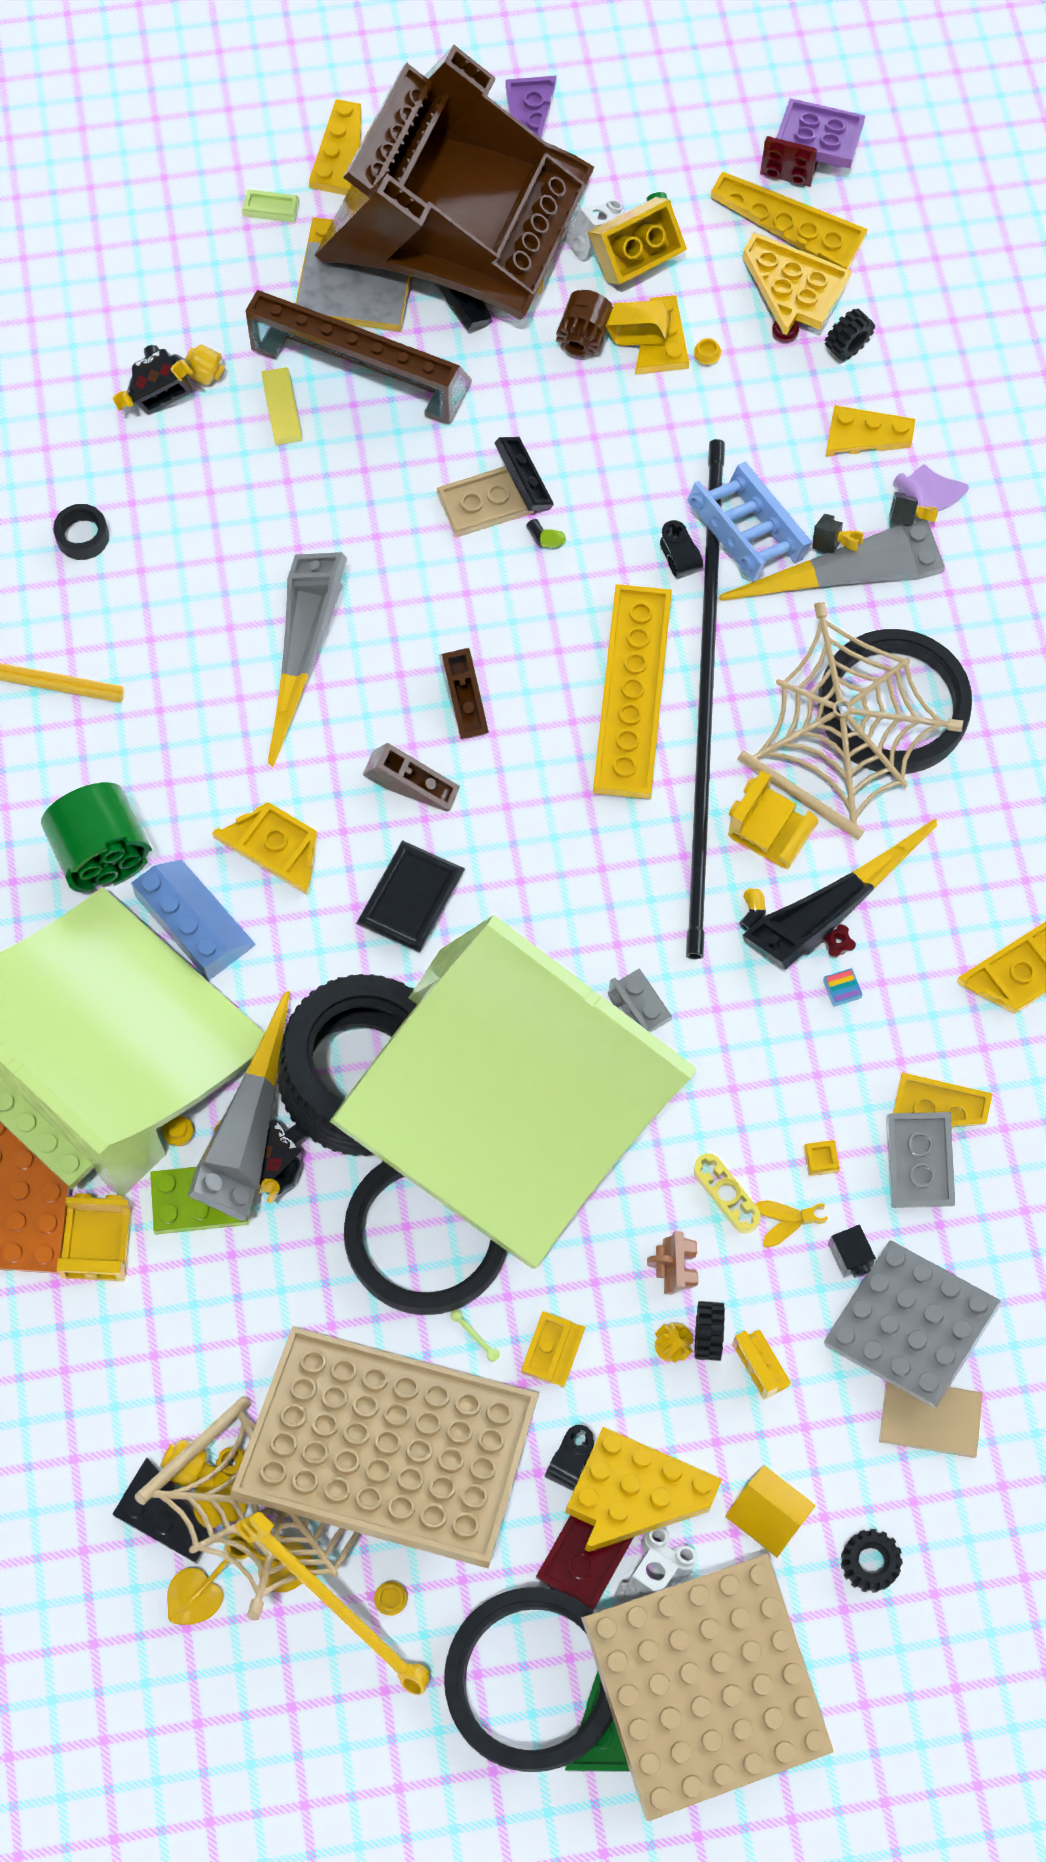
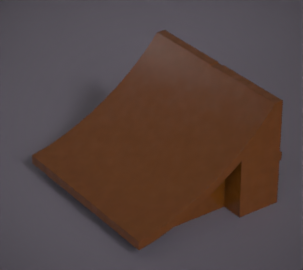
[314,44,595,320]

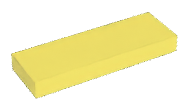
[261,367,302,445]

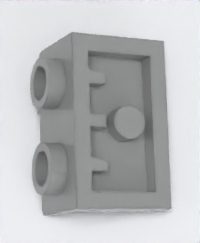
[607,968,672,1033]

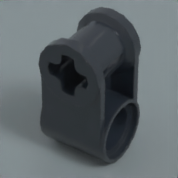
[660,520,703,578]
[544,1424,594,1491]

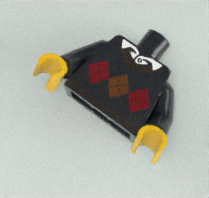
[112,345,193,415]
[213,1119,308,1203]

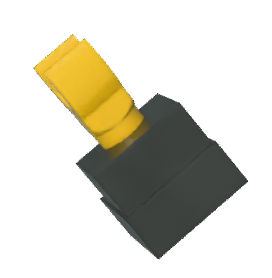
[889,491,938,525]
[812,513,864,553]

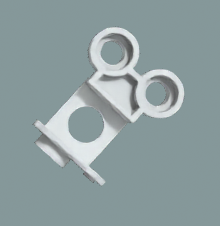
[565,199,623,259]
[615,1528,697,1603]

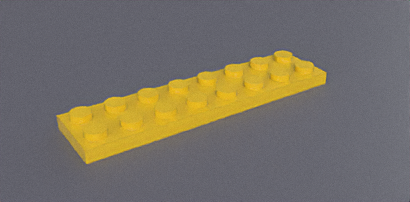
[593,584,672,799]

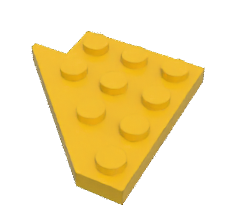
[742,232,852,335]
[565,1427,722,1552]

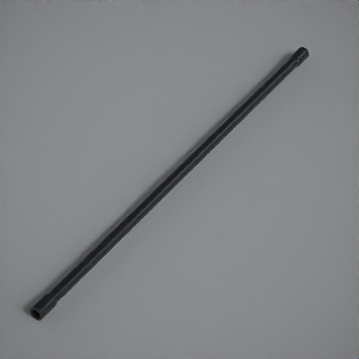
[686,439,725,960]

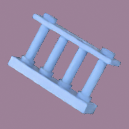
[686,461,812,582]

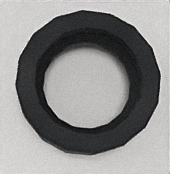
[53,504,109,560]

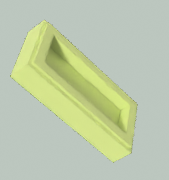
[242,189,300,223]

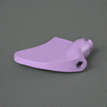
[893,464,969,511]

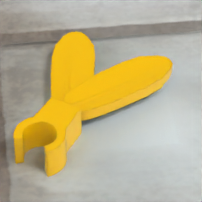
[755,1200,828,1248]

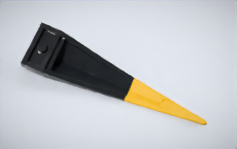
[742,819,938,970]

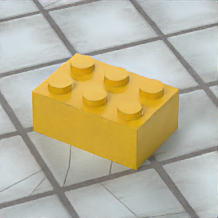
[588,197,687,285]

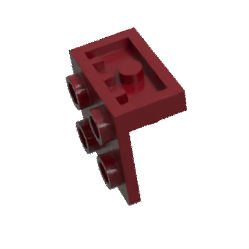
[760,136,819,187]

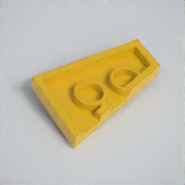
[635,295,689,375]
[892,1072,993,1128]

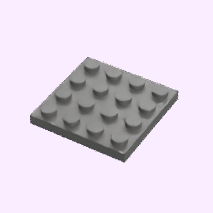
[824,1240,1001,1409]

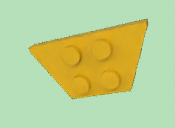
[212,802,318,895]
[957,921,1046,1014]

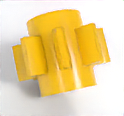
[654,1322,693,1363]

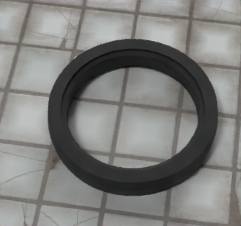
[818,629,972,774]
[344,1161,507,1315]
[444,1587,613,1772]

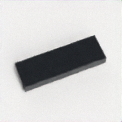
[494,436,554,511]

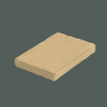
[436,466,534,538]
[879,1381,983,1458]

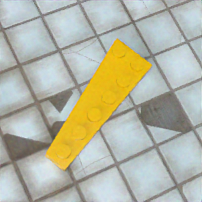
[710,171,868,269]

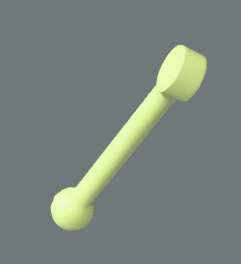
[450,1309,500,1362]

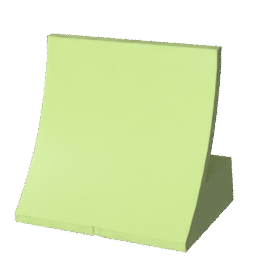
[0,887,265,1197]
[329,915,697,1269]

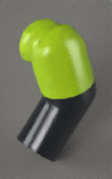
[526,518,566,548]

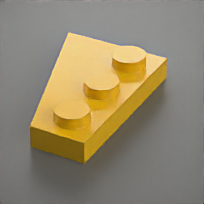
[825,405,916,457]

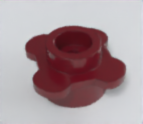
[823,924,856,957]

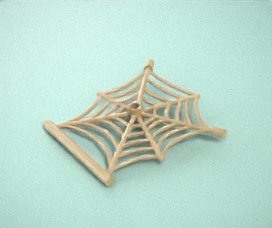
[737,602,963,840]
[135,1396,360,1621]

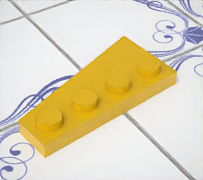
[308,99,362,195]

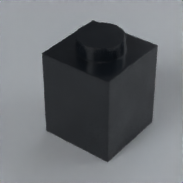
[828,1224,876,1278]

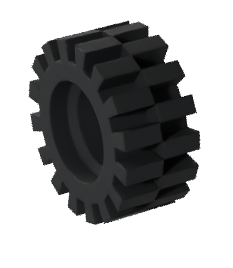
[824,308,876,361]
[694,1301,725,1361]
[840,1529,903,1593]

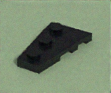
[112,1457,210,1564]

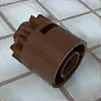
[556,290,613,357]

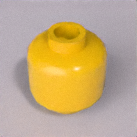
[185,344,226,385]
[160,1439,211,1487]

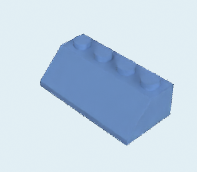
[131,859,256,982]

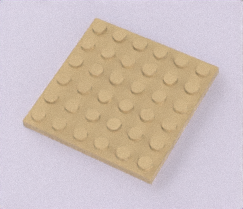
[581,1553,834,1821]

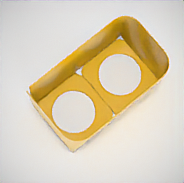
[606,300,671,346]

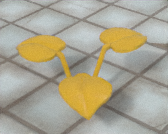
[167,1466,318,1625]

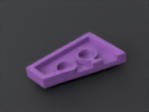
[505,75,557,139]

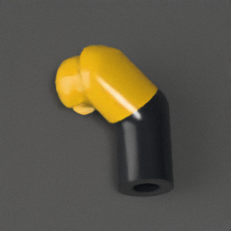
[739,888,766,931]

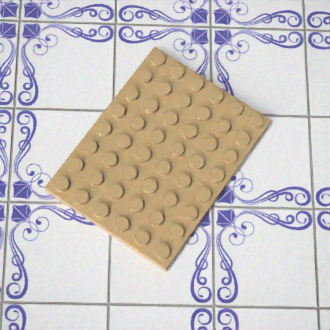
[231,1326,539,1569]

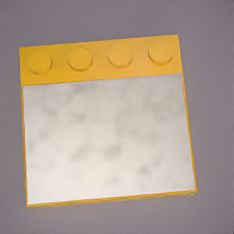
[295,217,411,332]

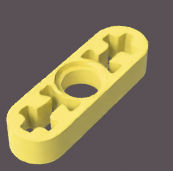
[694,1153,761,1234]

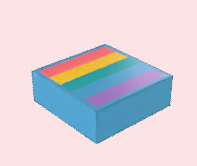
[823,968,863,1007]

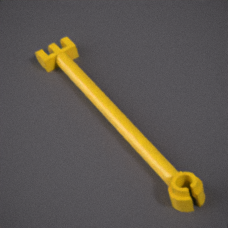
[235,1512,430,1695]

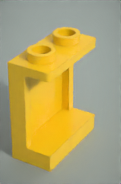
[57,1193,132,1281]

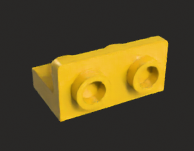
[732,1330,791,1401]

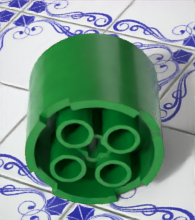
[40,782,152,893]

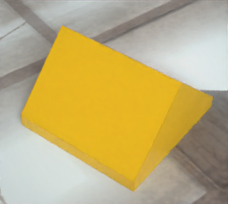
[725,1465,816,1558]

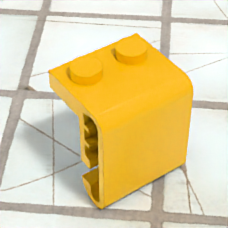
[728,770,819,869]

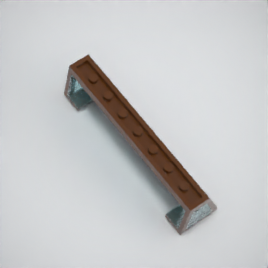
[245,289,472,425]

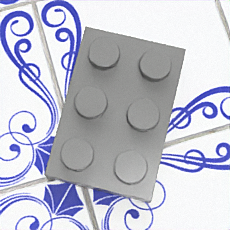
[887,1112,956,1208]

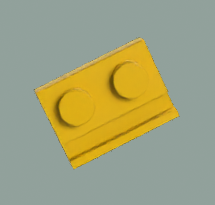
[521,1311,586,1389]

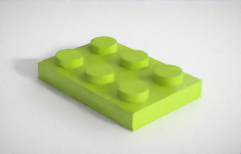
[150,1167,249,1235]

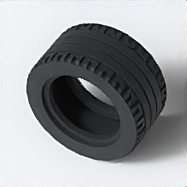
[277,974,417,1156]

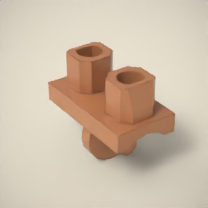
[647,1231,699,1295]

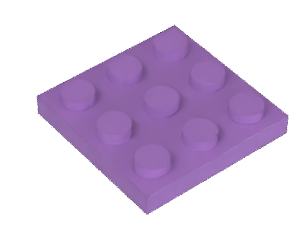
[776,98,866,169]

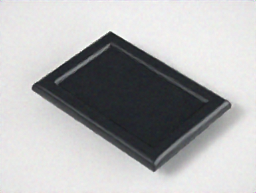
[356,840,465,953]

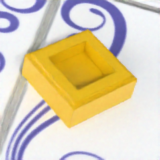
[803,1140,840,1176]

